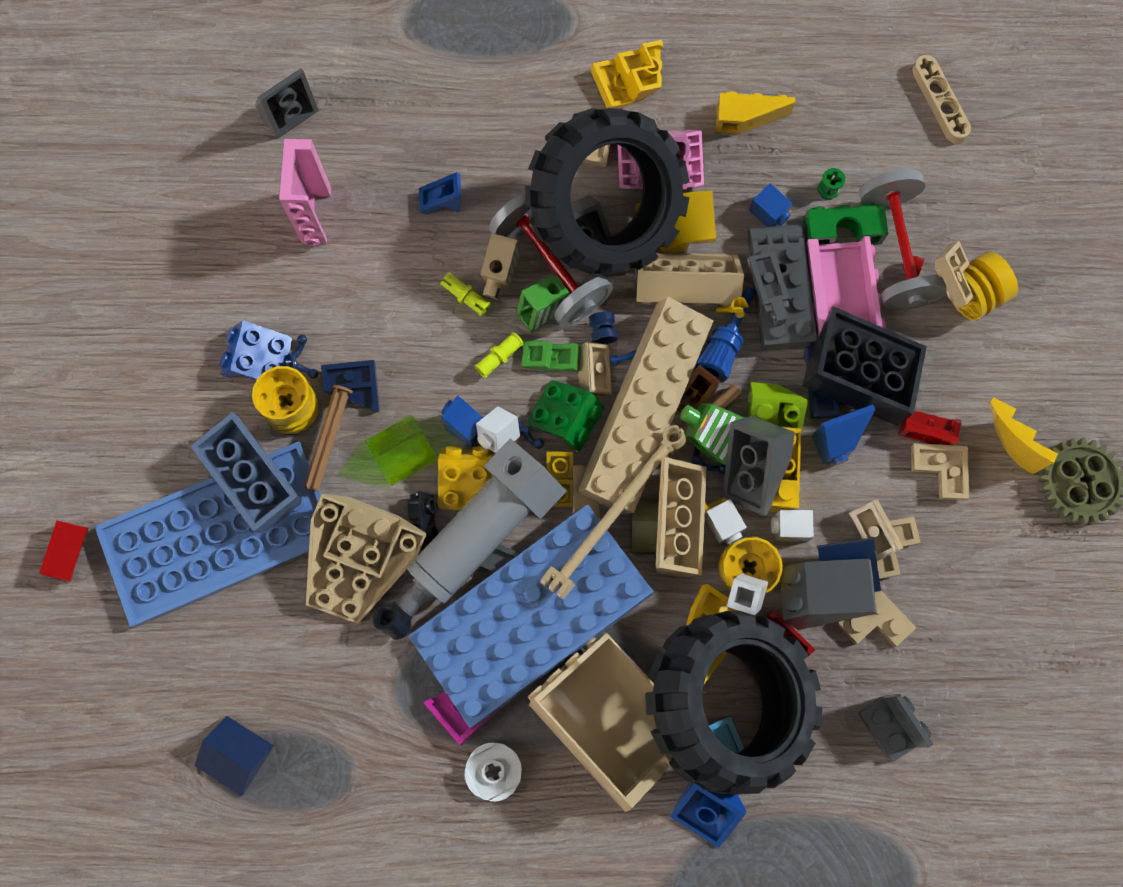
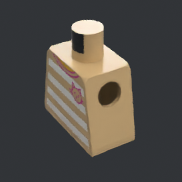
[481,233,521,299]

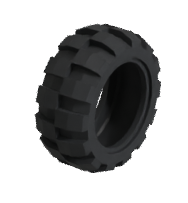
[525,108,690,277]
[645,611,823,794]

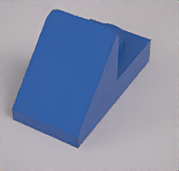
[419,172,461,214]

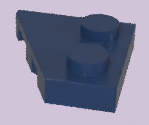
[321,360,380,412]

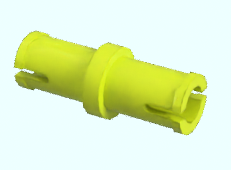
[440,272,491,317]
[474,332,524,378]

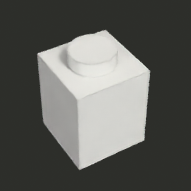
[476,406,520,453]
[704,499,747,545]
[771,510,814,542]
[727,574,768,616]

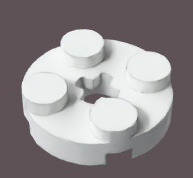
[465,743,522,802]

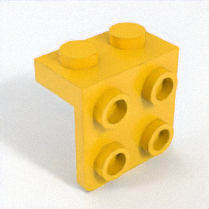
[438,445,495,510]

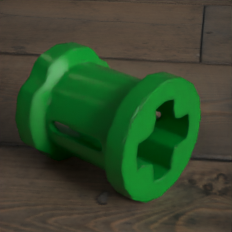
[817,168,846,200]

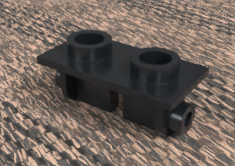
[407,491,438,549]

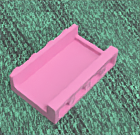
[279,139,331,246]
[805,236,886,344]

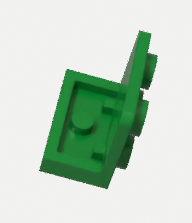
[527,380,604,452]

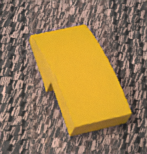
[546,451,573,507]

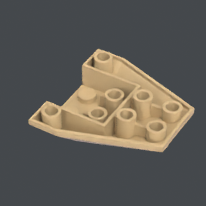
[306,493,426,624]

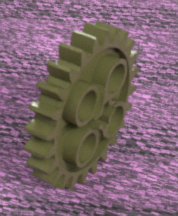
[1036,438,1123,525]

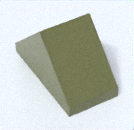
[631,499,659,554]

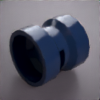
[589,311,618,344]

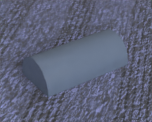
[190,412,301,532]

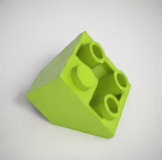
[746,382,808,433]

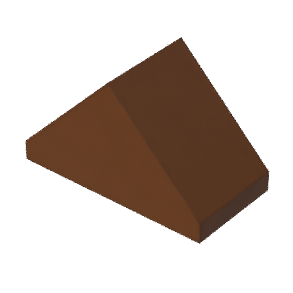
[677,365,721,413]

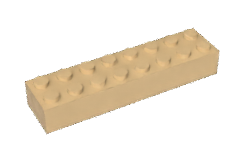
[577,297,713,515]

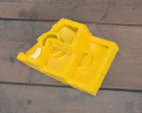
[590,40,663,108]
[635,191,716,253]
[990,397,1058,475]

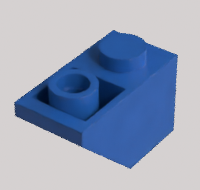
[441,395,483,448]

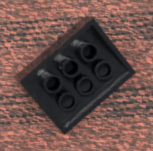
[802,306,927,426]

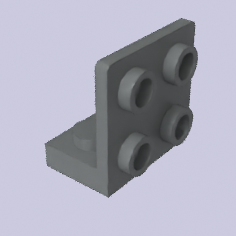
[858,694,933,763]

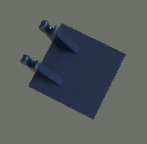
[817,538,881,592]

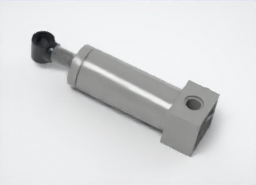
[373,438,566,640]

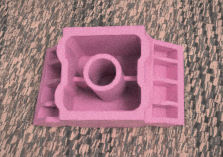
[618,130,704,191]

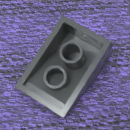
[255,68,319,138]
[722,416,795,516]
[780,559,877,630]

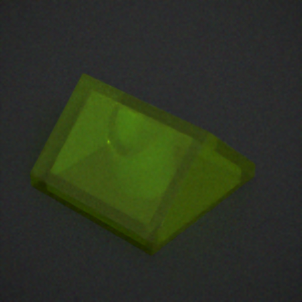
[365,414,438,486]

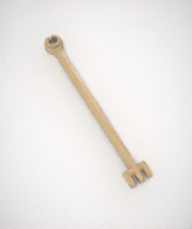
[540,425,686,599]

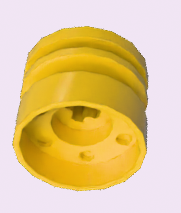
[952,251,1019,321]
[252,366,319,434]
[718,537,783,593]

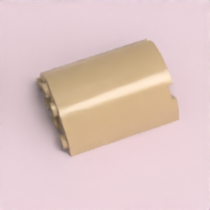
[528,633,673,812]

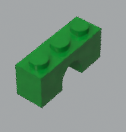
[803,203,889,245]

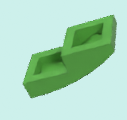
[522,341,580,372]

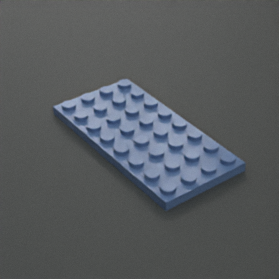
[94,441,321,628]
[409,504,654,729]

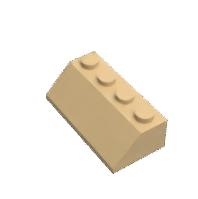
[635,253,744,306]
[656,457,707,578]

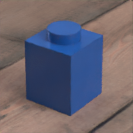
[749,183,793,227]

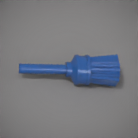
[695,287,755,383]

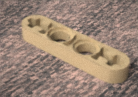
[912,55,971,144]

